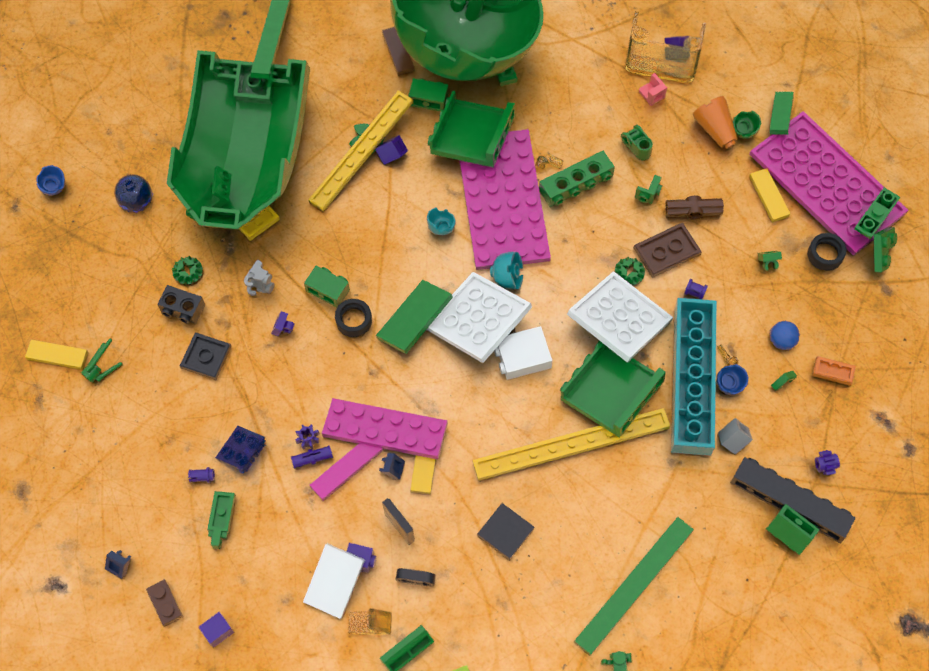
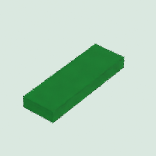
[769,92,794,135]

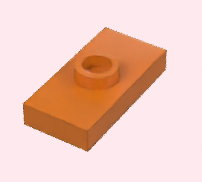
[812,356,856,386]

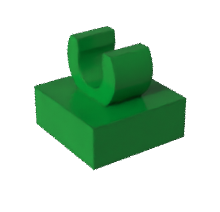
[497,67,518,86]
[758,251,782,270]

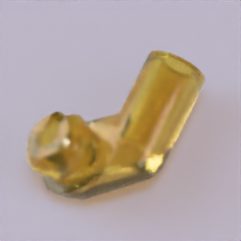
[535,155,564,169]

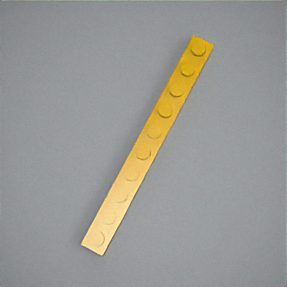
[473,408,670,481]

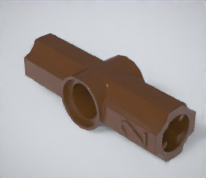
[665,195,724,220]

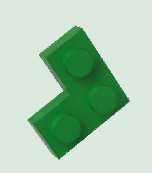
[874,227,898,272]

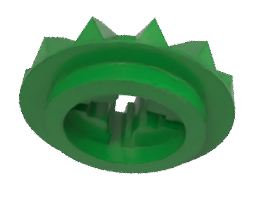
[172,256,203,284]
[615,256,645,285]

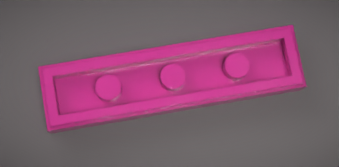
[310,443,384,501]

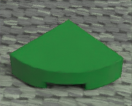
[771,371,797,390]

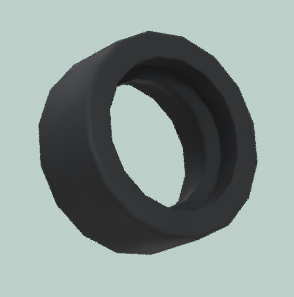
[807,233,847,271]
[335,299,372,337]

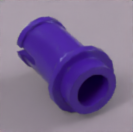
[188,467,215,483]

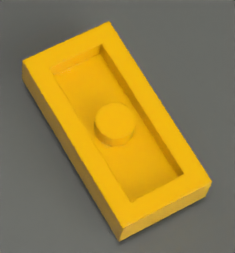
[240,206,280,241]

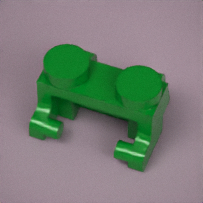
[601,651,632,671]

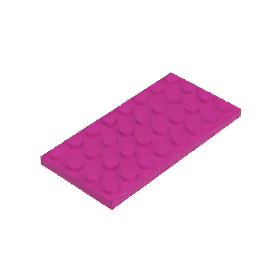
[749,111,909,256]
[459,129,551,270]

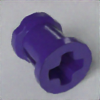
[684,279,708,299]

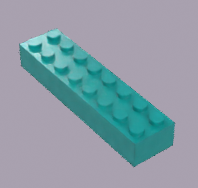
[671,298,717,456]

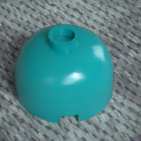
[490,251,523,290]

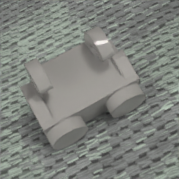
[244,260,275,296]

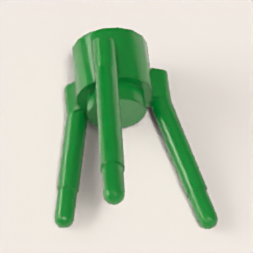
[81,338,123,383]

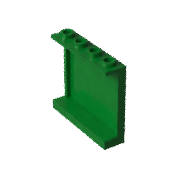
[428,91,515,167]
[560,341,666,438]

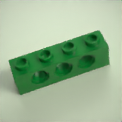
[539,150,615,207]

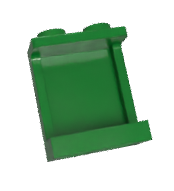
[186,166,232,221]

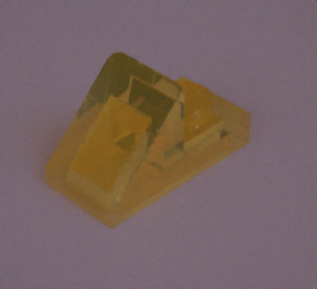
[348,608,392,634]

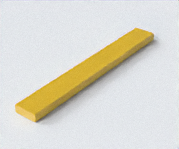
[308,90,413,212]

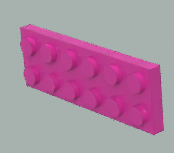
[322,398,448,459]

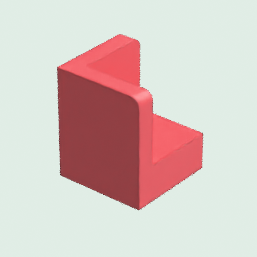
[639,73,667,106]

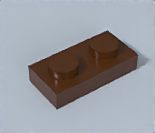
[146,579,183,627]

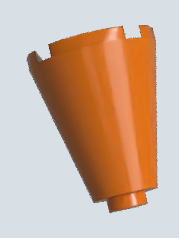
[693,96,737,149]

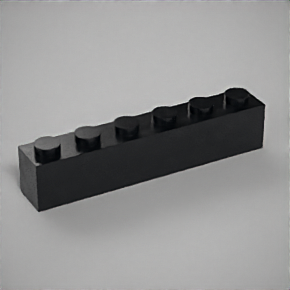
[730,457,856,544]

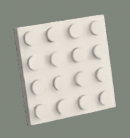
[567,271,673,363]
[427,272,532,363]

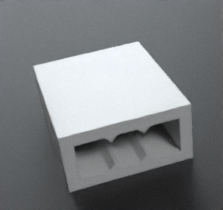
[494,326,552,380]

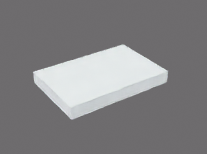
[303,543,365,619]

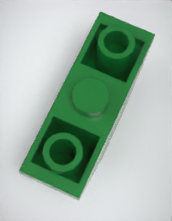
[854,187,900,239]

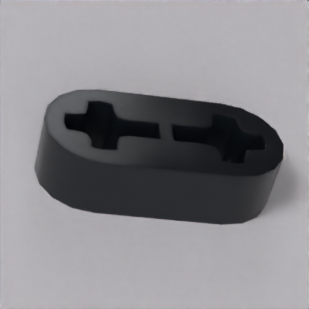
[395,568,436,587]

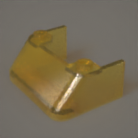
[625,11,706,83]

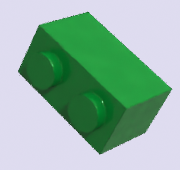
[408,78,449,112]
[304,266,350,307]
[766,504,819,555]

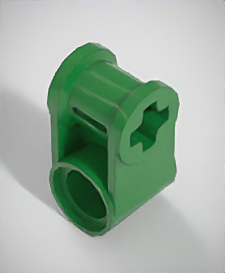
[621,125,653,160]

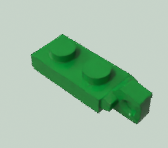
[207,491,236,549]

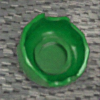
[733,111,761,139]

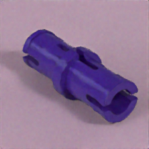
[291,445,333,469]

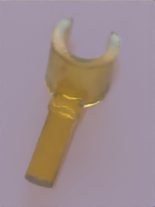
[718,344,739,366]

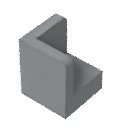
[718,418,753,454]

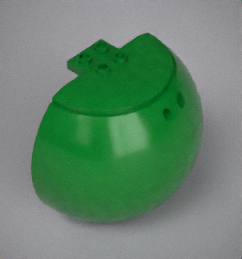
[390,0,544,81]

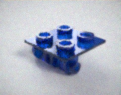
[215,426,266,474]

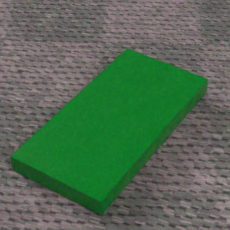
[376,279,453,354]

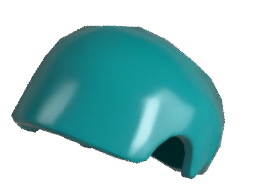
[427,207,456,235]

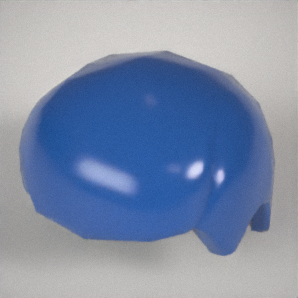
[36,165,65,196]
[770,321,800,350]
[716,364,749,395]

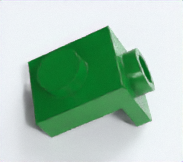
[635,175,663,204]

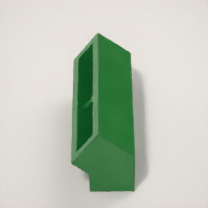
[380,625,435,671]

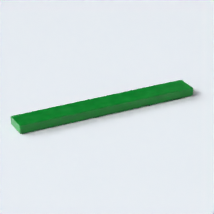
[251,0,291,79]
[574,517,694,656]

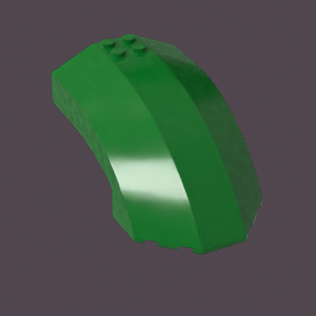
[167,50,310,230]

